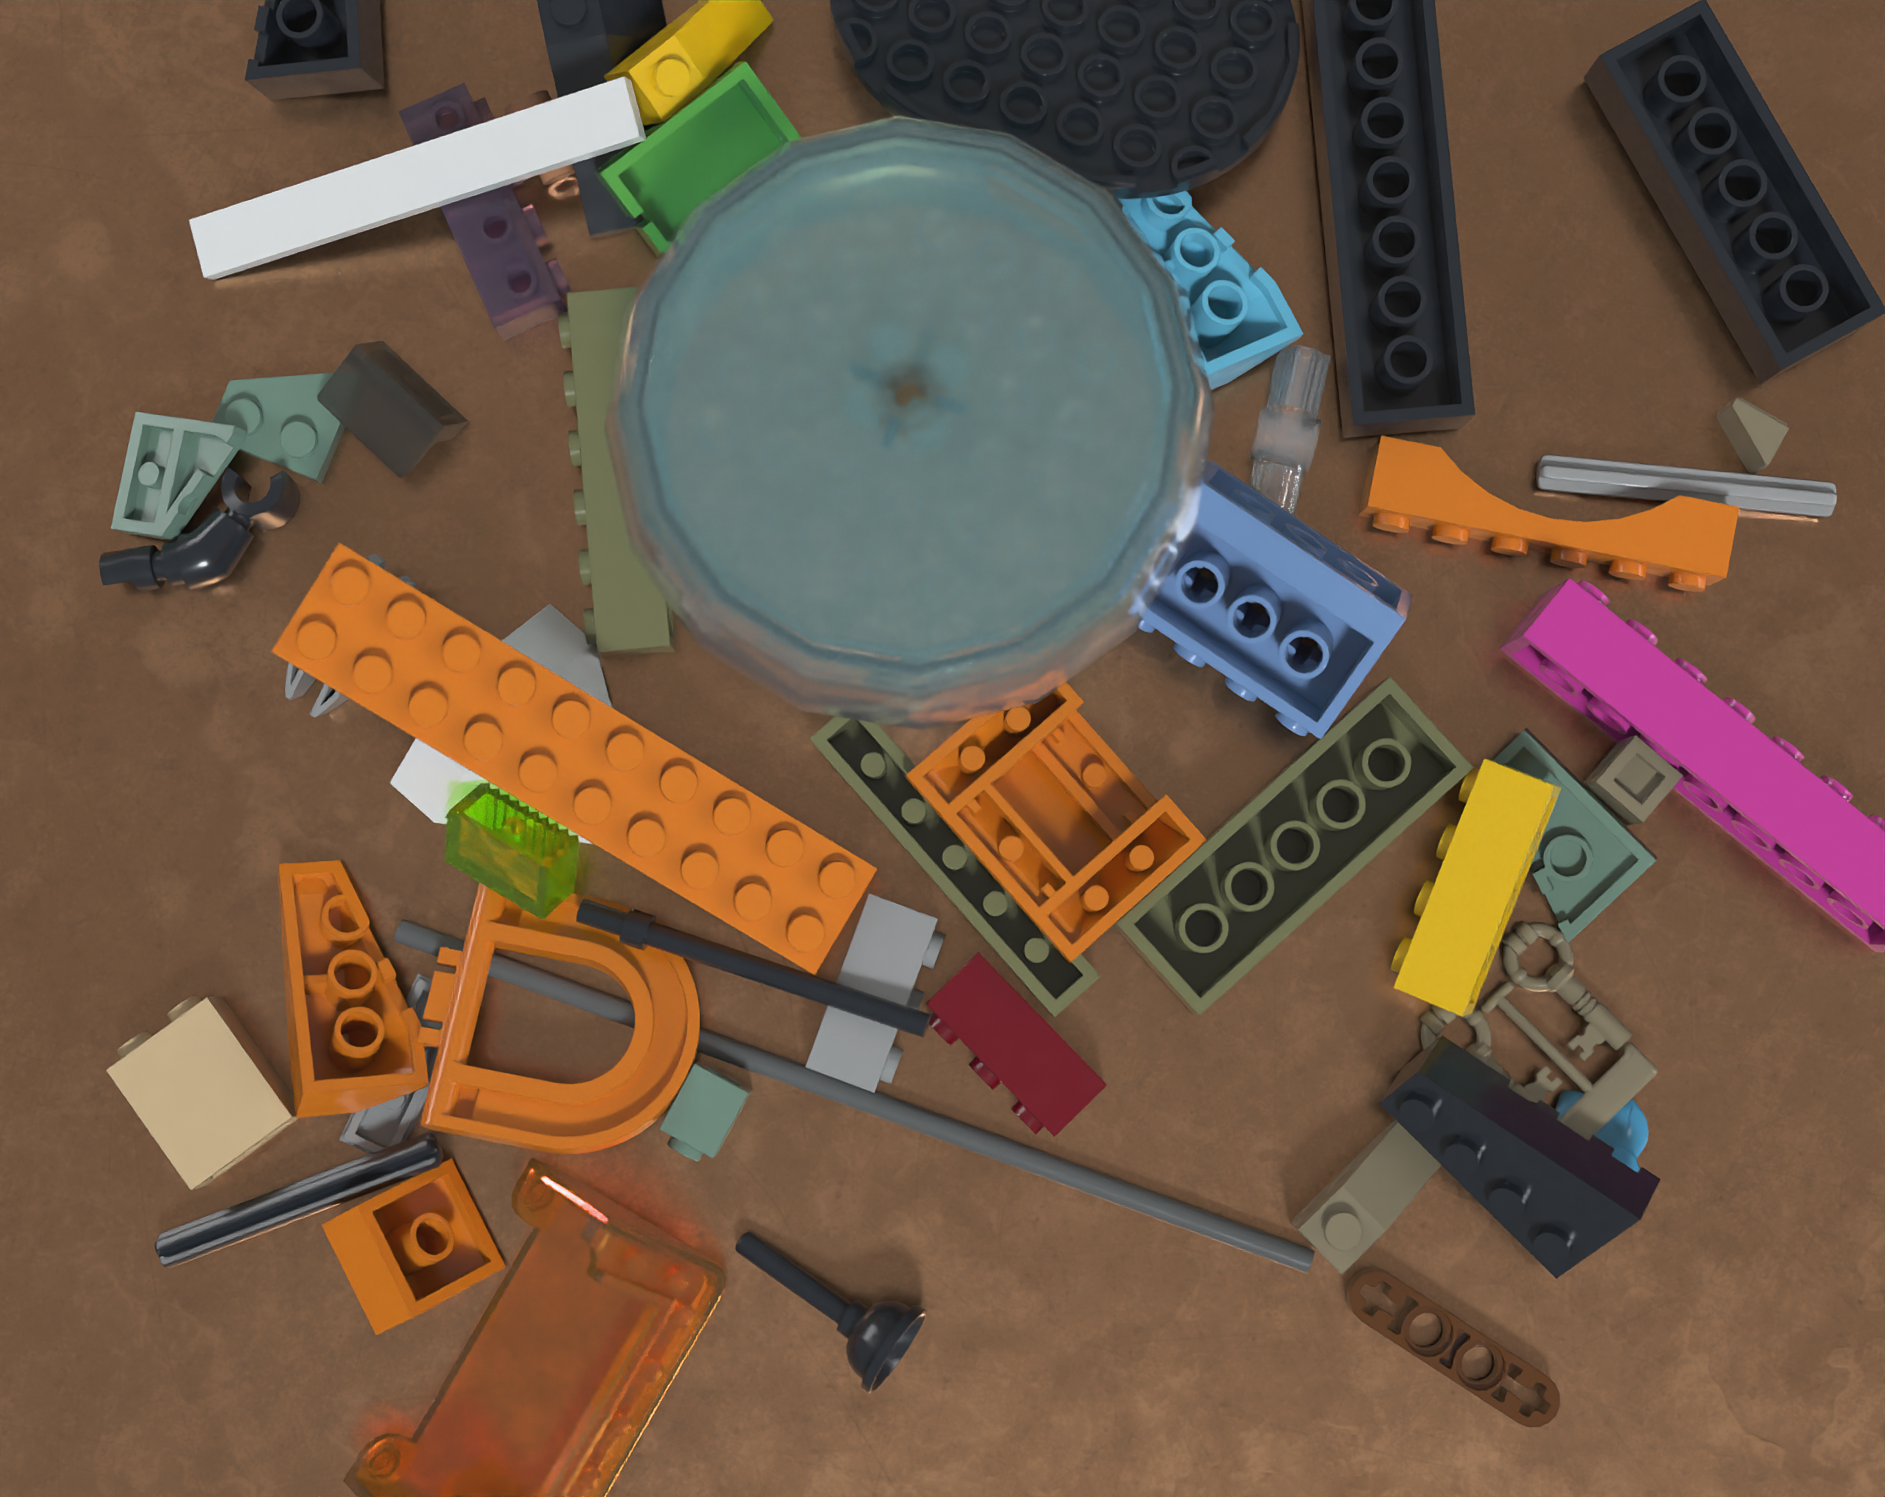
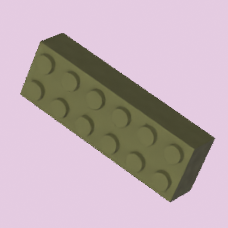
[1113,676,1474,1016]

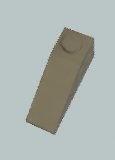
[1289,1119,1441,1274]

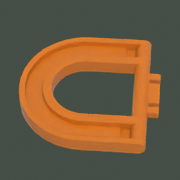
[417,876,700,1154]

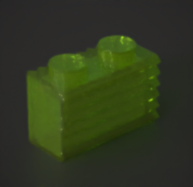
[443,783,579,919]

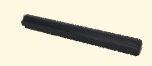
[154,1133,443,1268]

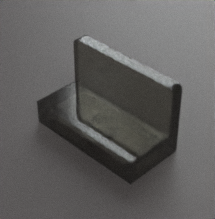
[317,341,468,477]

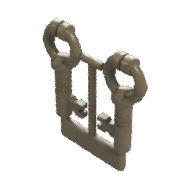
[1419,920,1657,1140]

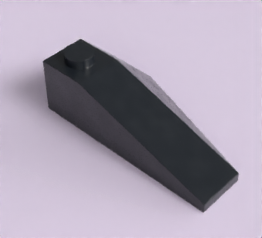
[537,0,667,239]

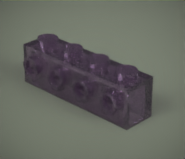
[399,83,572,341]

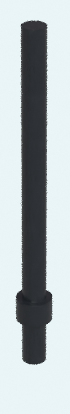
[576,899,931,1038]

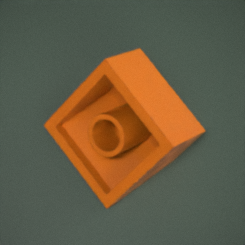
[321,1158,506,1335]

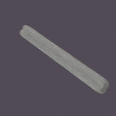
[1536,454,1837,517]

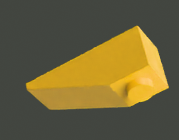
[604,0,774,125]

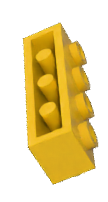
[1391,759,1562,1017]

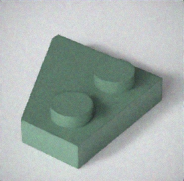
[212,371,366,484]
[111,412,247,541]

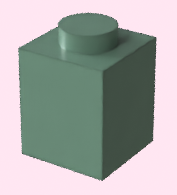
[659,1061,752,1161]

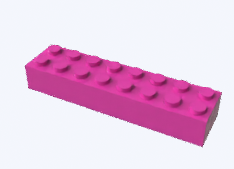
[1499,578,1885,952]

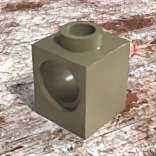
[1583,735,1683,825]

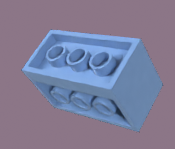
[1114,460,1413,740]

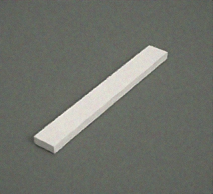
[189,77,647,280]

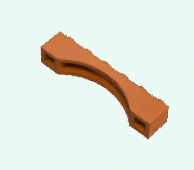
[1359,435,1739,592]

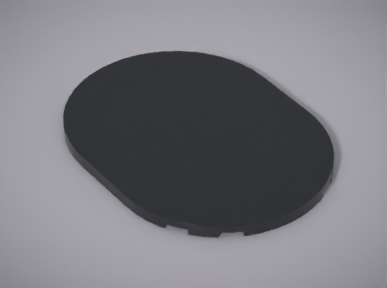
[829,0,1300,199]

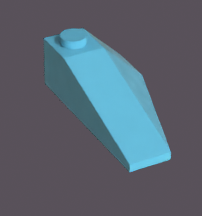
[1096,191,1304,403]

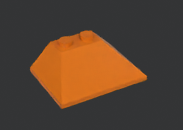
[905,656,1207,963]

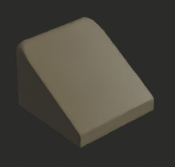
[1716,398,1789,474]

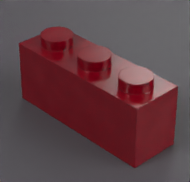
[926,952,1107,1137]

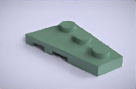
[1494,728,1658,943]

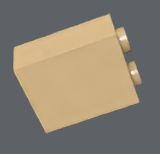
[106,994,299,1190]

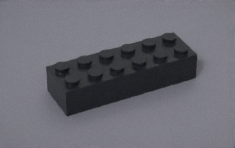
[1583,0,1885,384]

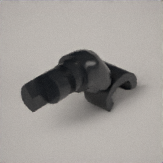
[99,467,300,591]

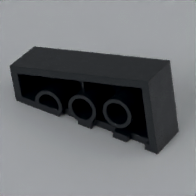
[245,0,384,100]
[1379,1035,1661,1279]

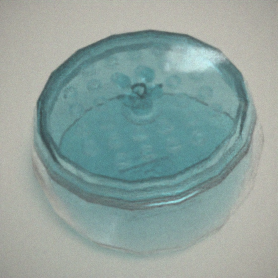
[604,116,1216,730]

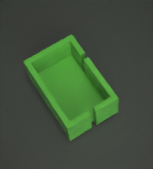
[593,61,819,273]

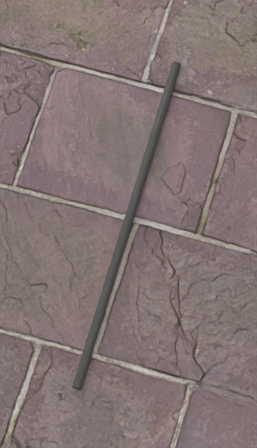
[394,919,1315,1273]

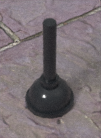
[735,1232,927,1393]

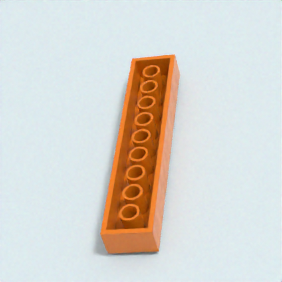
[271,543,877,975]

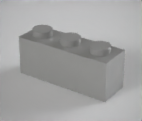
[805,894,945,1093]

